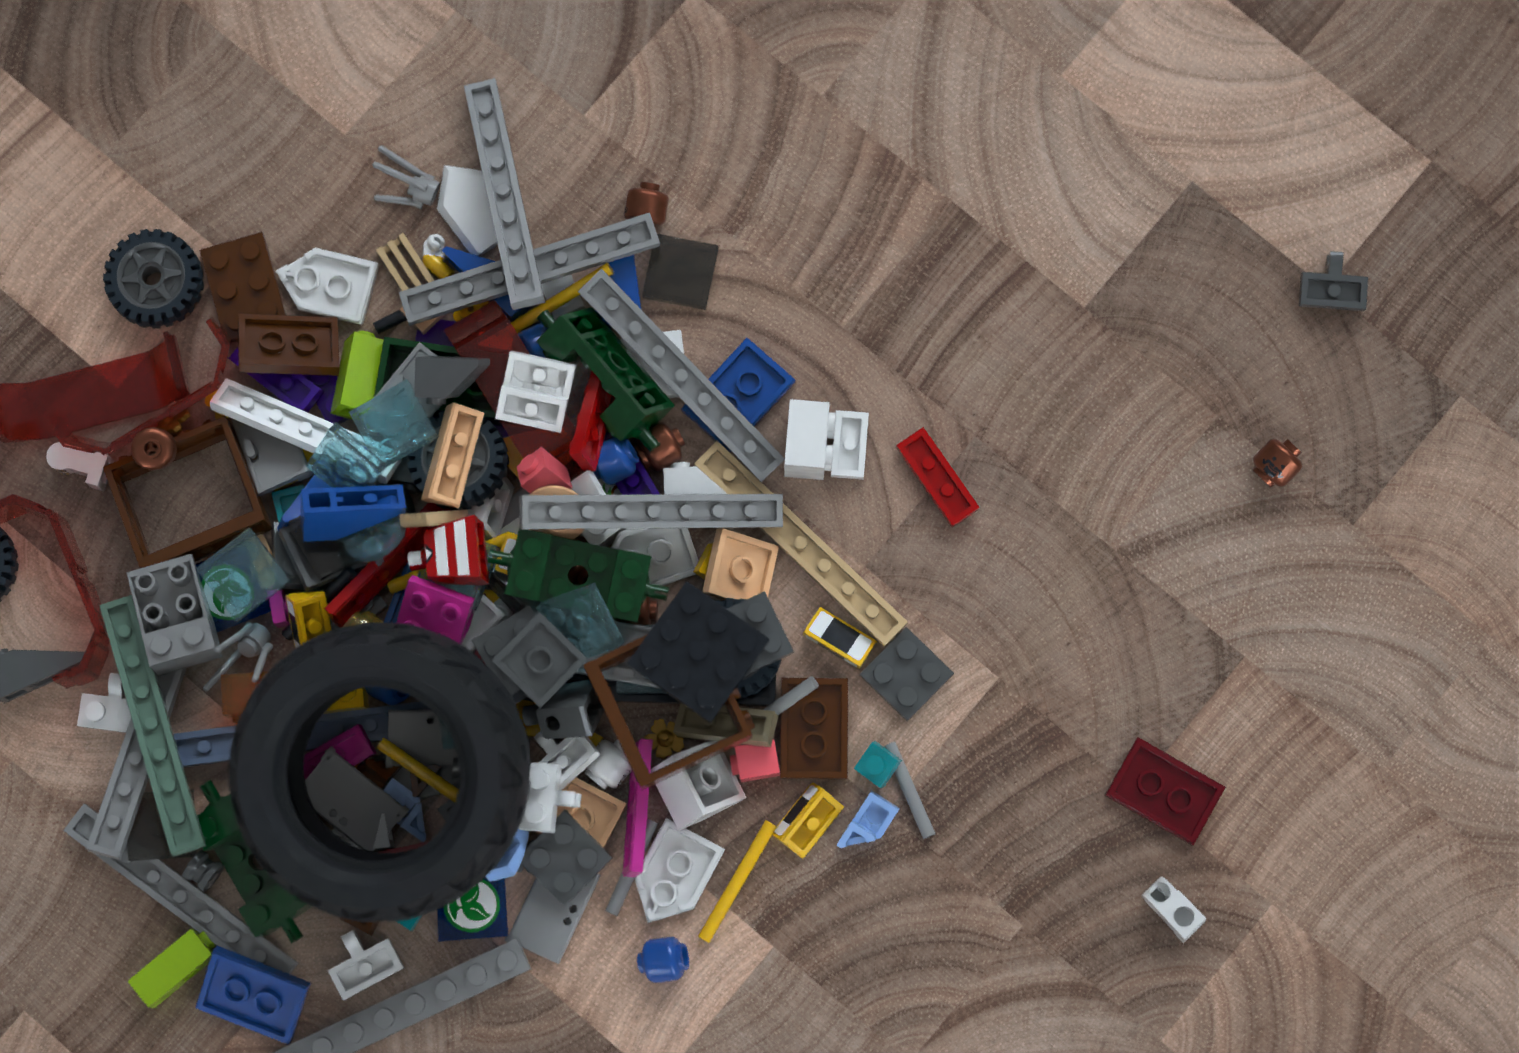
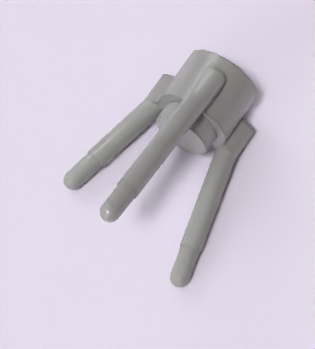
[372,145,440,210]
[203,622,274,691]

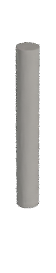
[763,676,819,715]
[884,742,935,839]
[605,819,658,916]

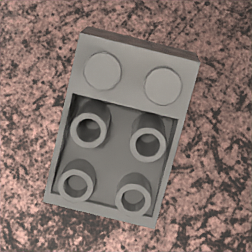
[126,554,223,676]

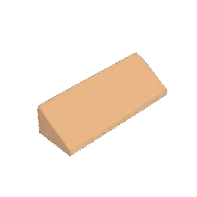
[421,402,484,508]

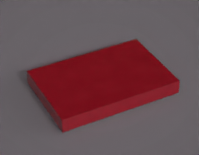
[1104,737,1226,846]

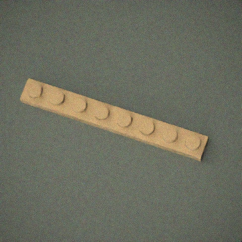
[694,441,908,647]

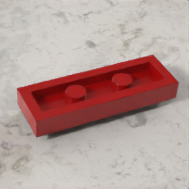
[569,371,615,472]
[896,427,980,528]

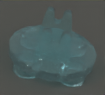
[341,515,406,566]

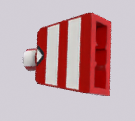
[408,515,489,585]

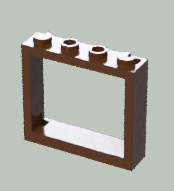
[103,416,273,568]
[583,634,755,790]

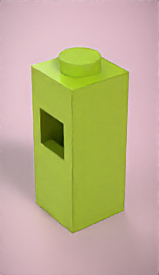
[330,331,384,422]
[127,928,216,1008]

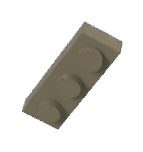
[673,703,778,747]

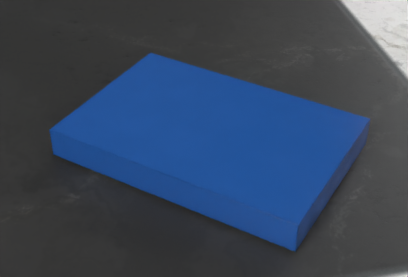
[681,338,796,453]
[195,946,311,1045]

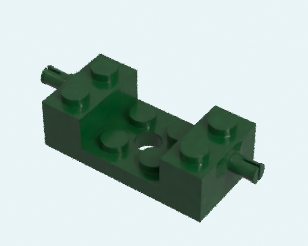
[536,307,675,453]
[487,529,669,622]
[197,780,312,944]

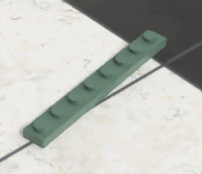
[99,595,206,857]

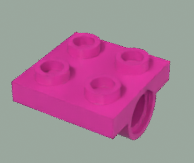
[396,575,475,645]

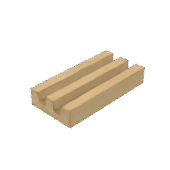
[376,233,434,291]
[399,509,468,528]

